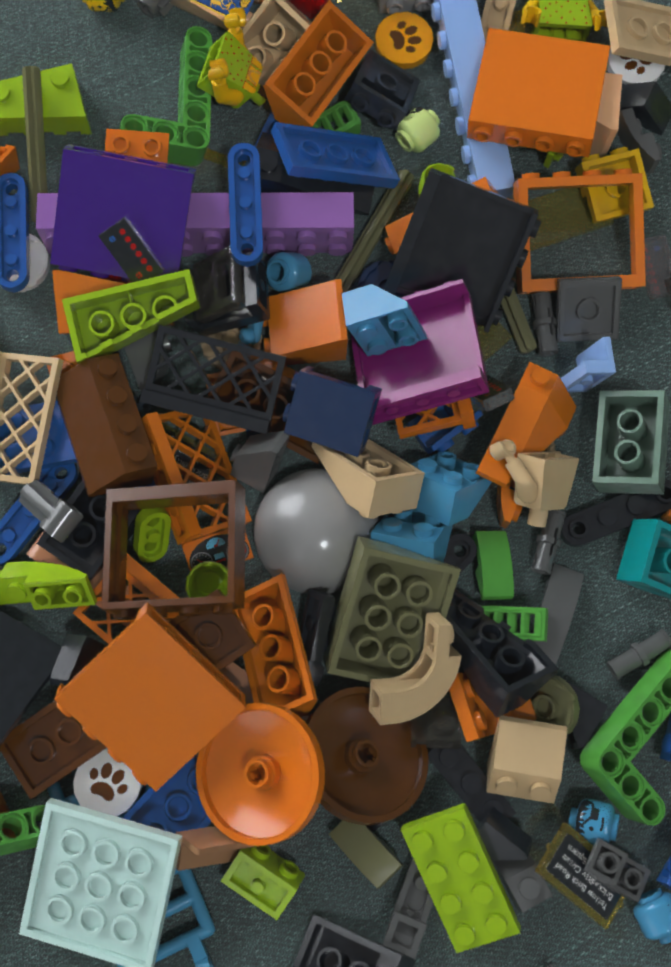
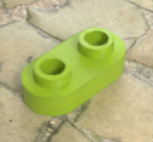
[133,508,171,563]

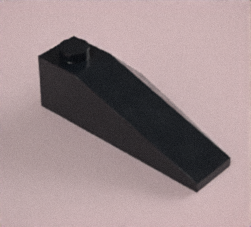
[256,132,375,216]
[446,589,559,718]

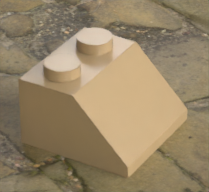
[487,715,567,804]

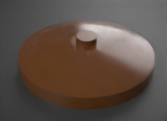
[305,687,428,825]

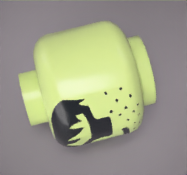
[395,107,440,153]

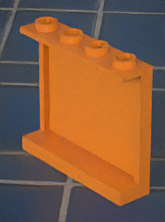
[467,28,610,157]
[54,602,246,792]

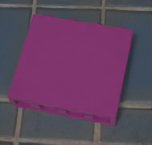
[350,279,490,425]

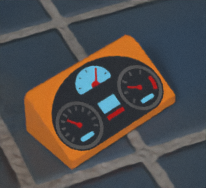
[181,529,254,571]

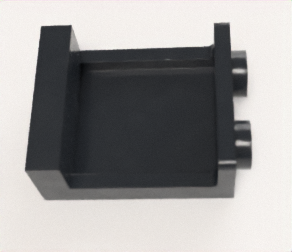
[185,251,270,336]

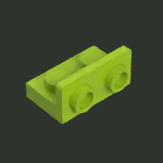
[221,845,305,920]

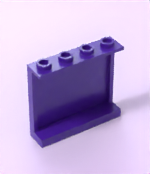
[50,144,196,283]

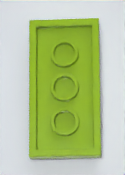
[401,803,521,953]

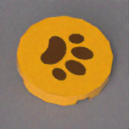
[375,12,434,69]

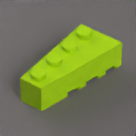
[0,63,92,136]
[62,269,201,364]

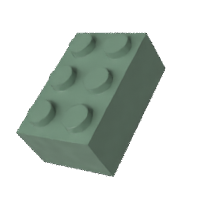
[592,390,670,495]

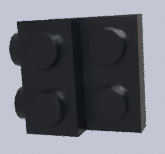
[344,49,421,131]

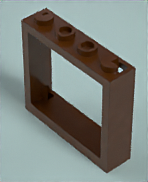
[102,480,246,620]

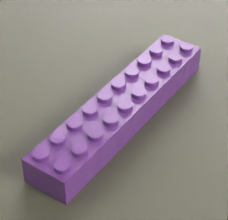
[36,192,354,257]

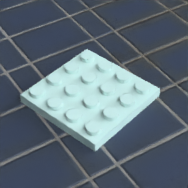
[19,798,183,967]

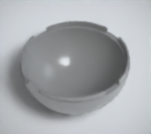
[254,468,380,594]

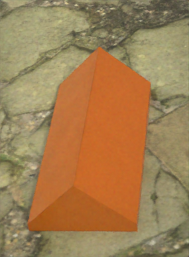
[234,573,318,717]

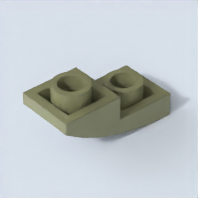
[329,820,404,889]

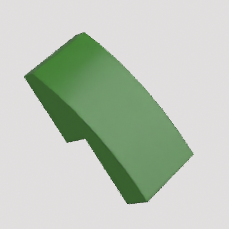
[472,531,514,600]

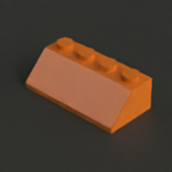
[263,0,374,127]

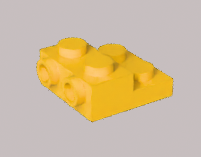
[575,147,654,224]

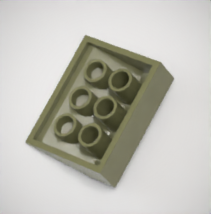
[322,536,461,682]

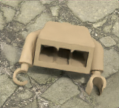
[489,439,579,527]

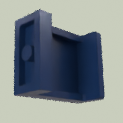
[283,366,382,457]

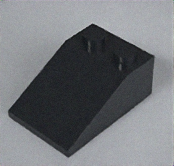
[36,480,142,581]
[293,914,416,967]

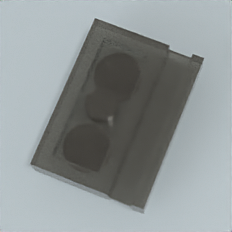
[410,690,461,749]

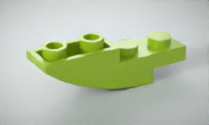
[0,561,97,610]

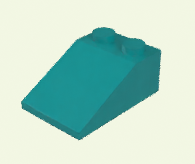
[616,519,671,599]

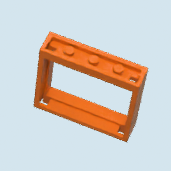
[513,168,646,295]

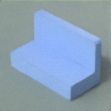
[561,337,616,392]

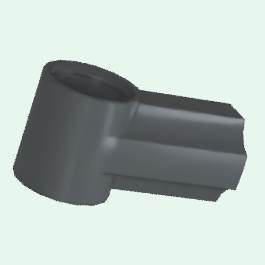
[18,479,84,543]

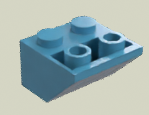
[342,284,427,356]
[411,451,492,527]
[371,509,453,562]

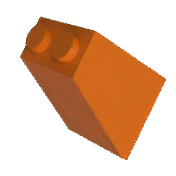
[263,279,348,365]

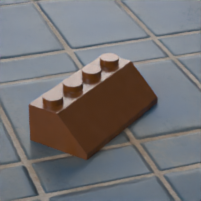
[208,341,320,464]
[56,353,158,497]

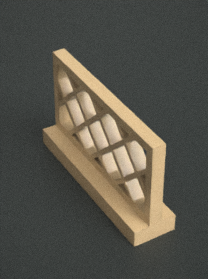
[0,351,64,485]

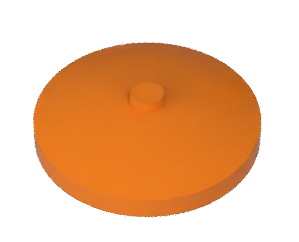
[196,703,325,846]

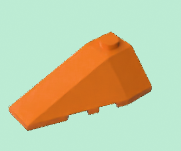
[475,362,577,488]

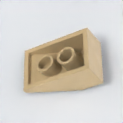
[242,0,312,86]
[312,439,425,519]

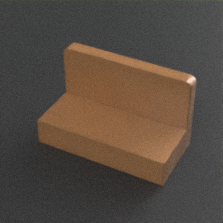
[176,826,254,871]

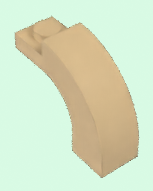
[369,612,461,725]

